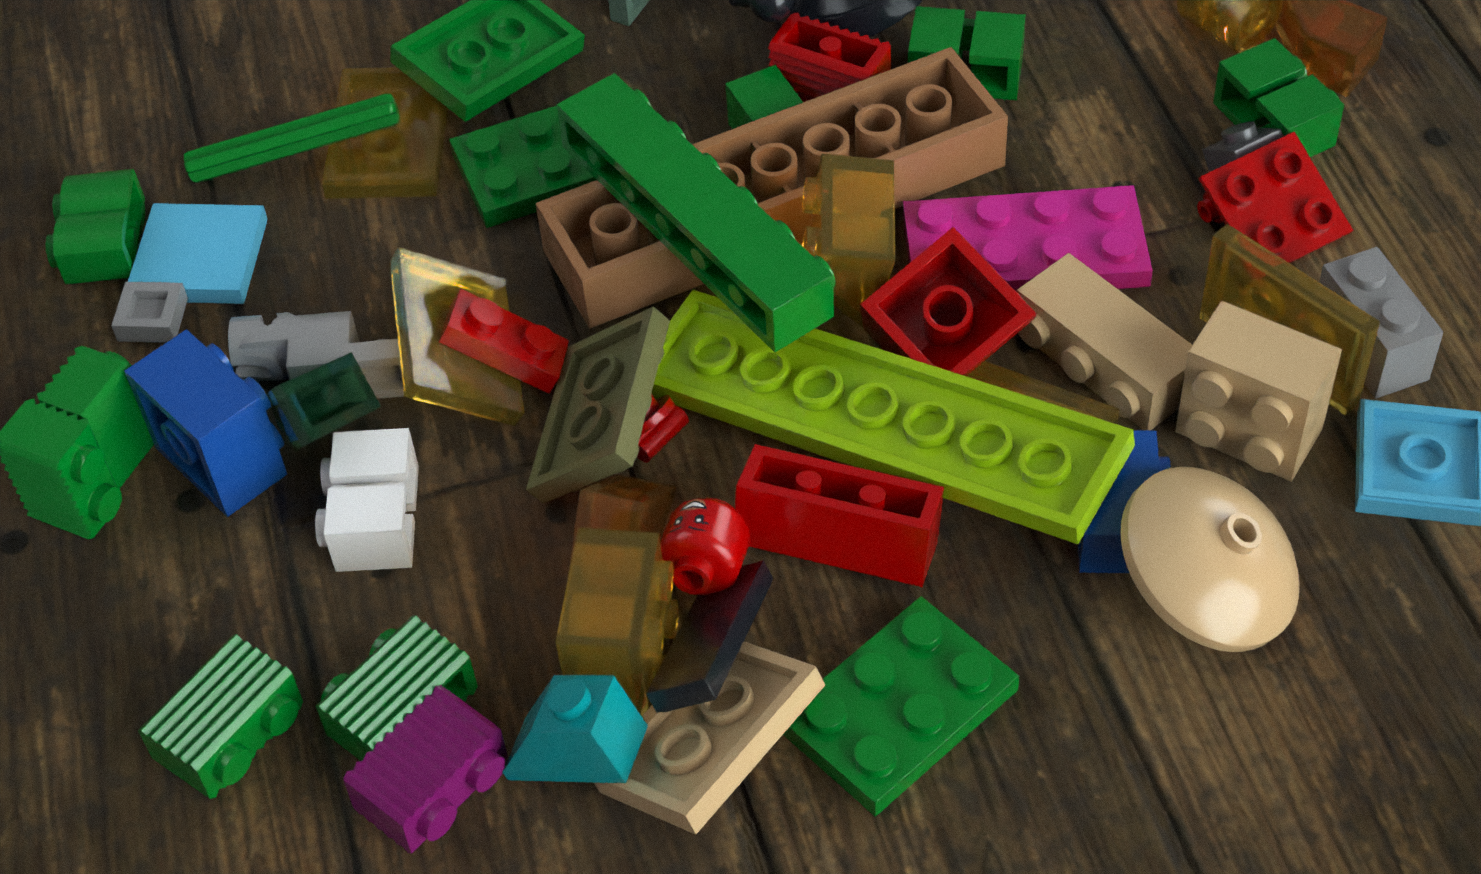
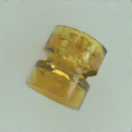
[1177,0,1283,53]

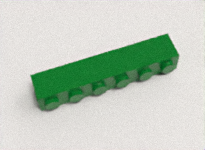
[556,73,836,352]

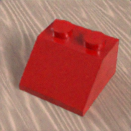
[860,227,1037,376]

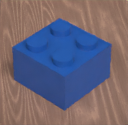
[124,329,287,517]

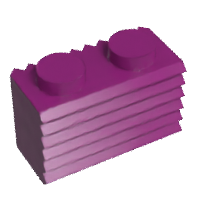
[343,685,508,854]

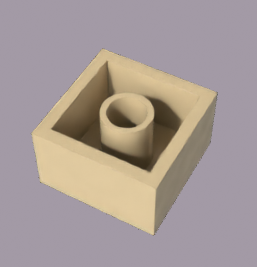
[1175,301,1342,482]

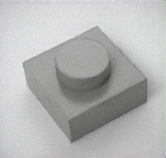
[111,282,188,343]

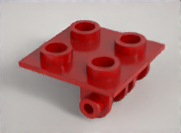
[1197,131,1354,279]

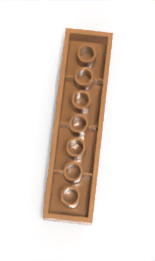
[535,47,1008,329]

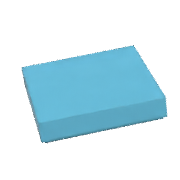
[128,203,268,304]
[1355,399,1481,526]

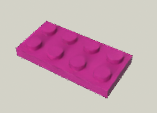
[903,185,1153,292]

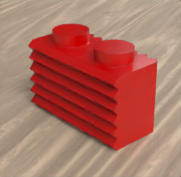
[768,12,891,102]

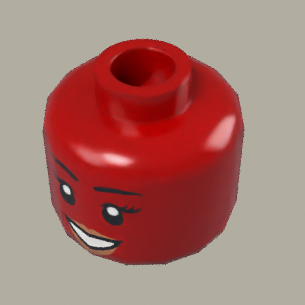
[656,498,751,595]

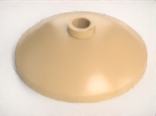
[1120,467,1300,652]

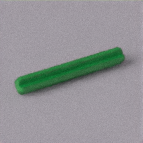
[184,93,400,183]

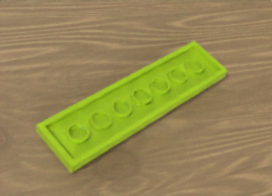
[651,290,1135,544]

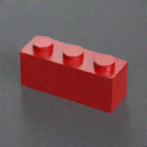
[735,444,944,587]

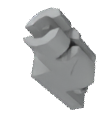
[228,311,419,406]

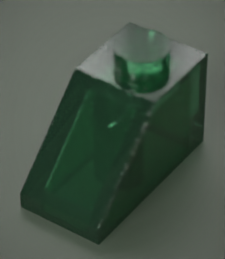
[267,352,382,452]

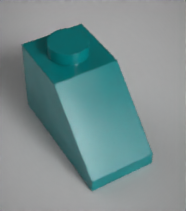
[503,675,648,783]

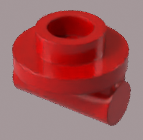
[637,394,689,463]

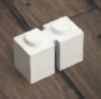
[315,428,419,572]

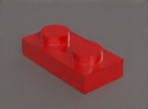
[439,288,569,394]

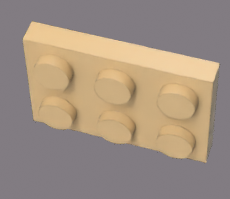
[594,641,825,835]

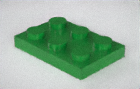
[390,0,585,122]
[449,106,597,228]
[783,596,1019,817]

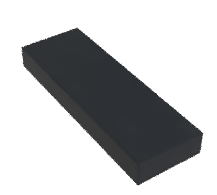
[646,560,774,713]

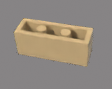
[1017,253,1192,430]

